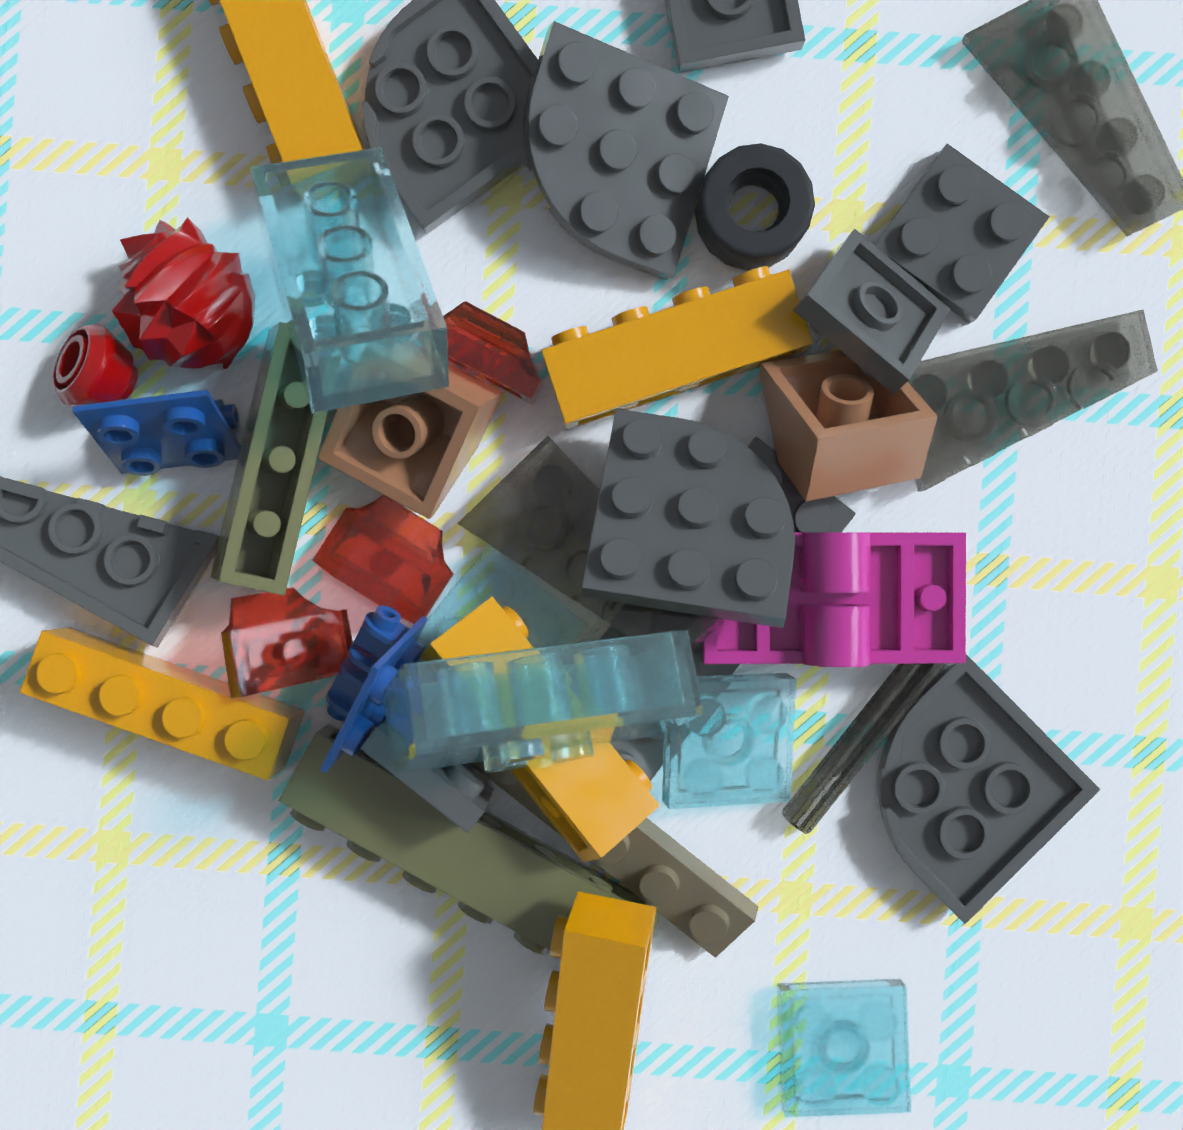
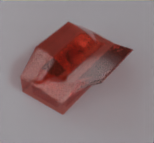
[416,301,545,406]
[312,495,455,624]
[221,587,353,698]

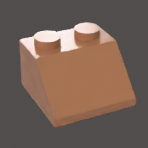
[318,333,503,519]
[759,350,938,502]

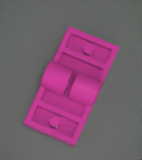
[702,532,966,667]

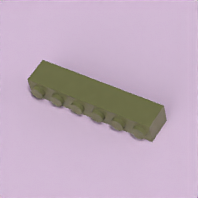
[278,724,658,955]

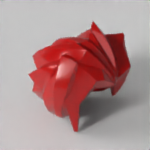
[112,217,255,369]

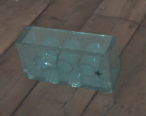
[250,147,449,413]
[383,630,704,774]

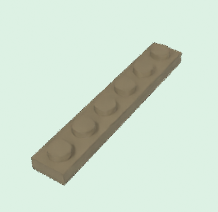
[419,690,759,958]

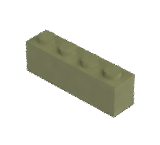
[210,322,344,596]

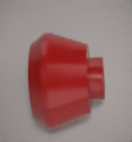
[52,323,138,407]

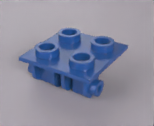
[72,390,241,476]
[320,606,428,773]

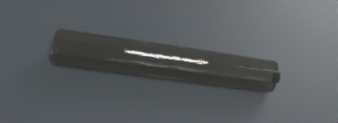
[782,663,945,834]

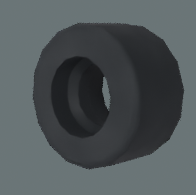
[695,143,815,271]

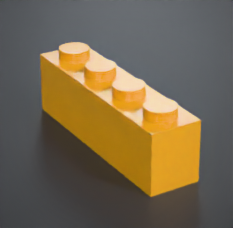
[208,0,373,198]
[541,266,813,430]
[420,596,660,862]
[19,627,306,781]
[533,891,657,1130]

